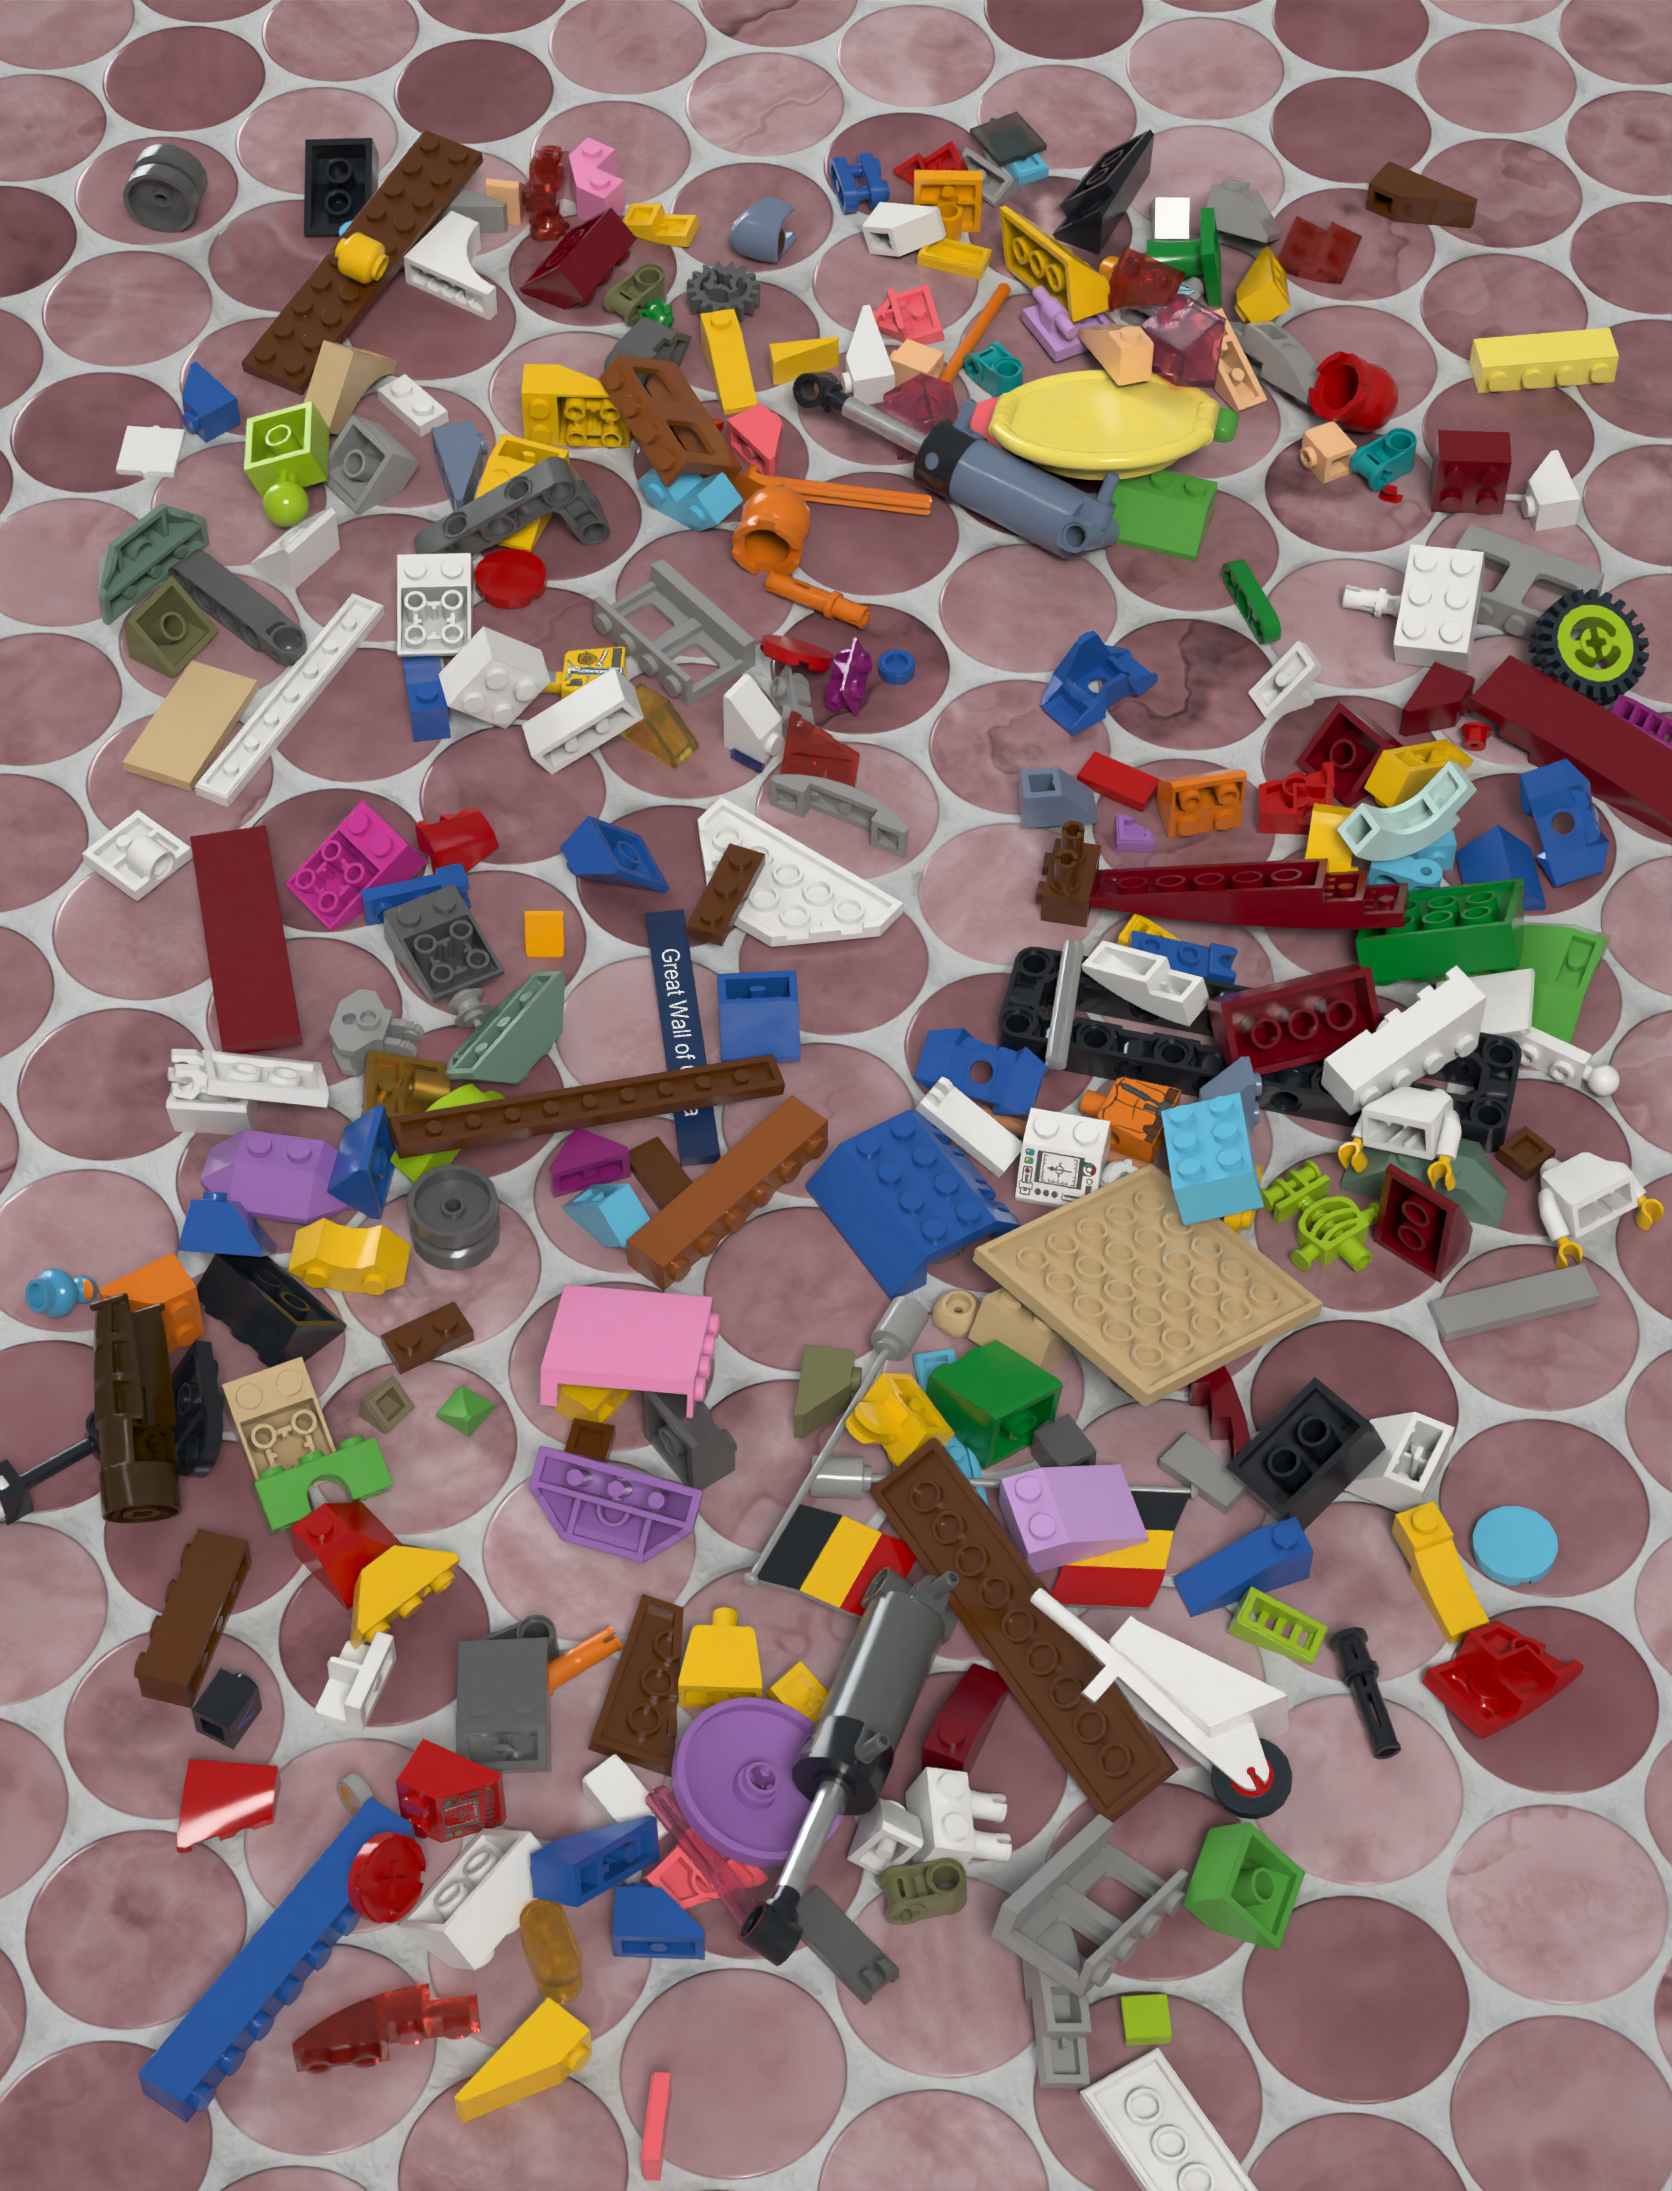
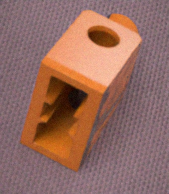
[1080,1077,1181,1164]

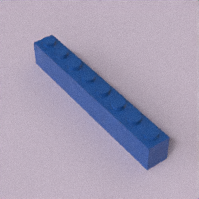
[138,1797,416,2123]

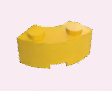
[1305,803,1358,872]
[288,1218,411,1295]

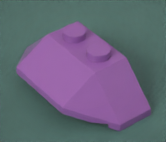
[200,1129,355,1225]
[529,1446,704,1563]

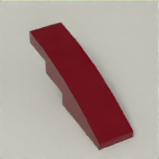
[1187,1365,1251,1461]

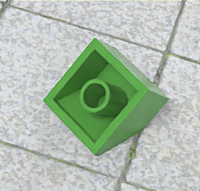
[1182,1822,1305,1950]

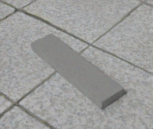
[1429,1263,1600,1342]

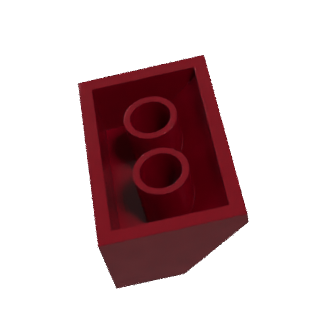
[519,207,637,310]

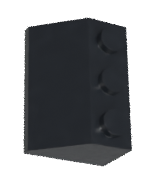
[196,1254,347,1367]
[1226,1377,1386,1531]

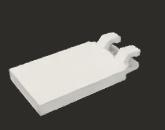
[167,1049,329,1108]

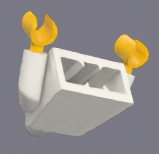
[1338,1086,1462,1191]
[1538,1152,1664,1269]

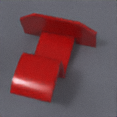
[1378,484,1403,504]

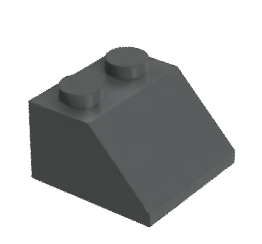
[643,1391,737,1490]

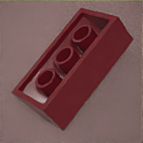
[1207,964,1381,1075]

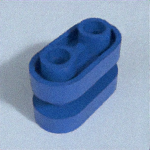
[829,152,890,214]

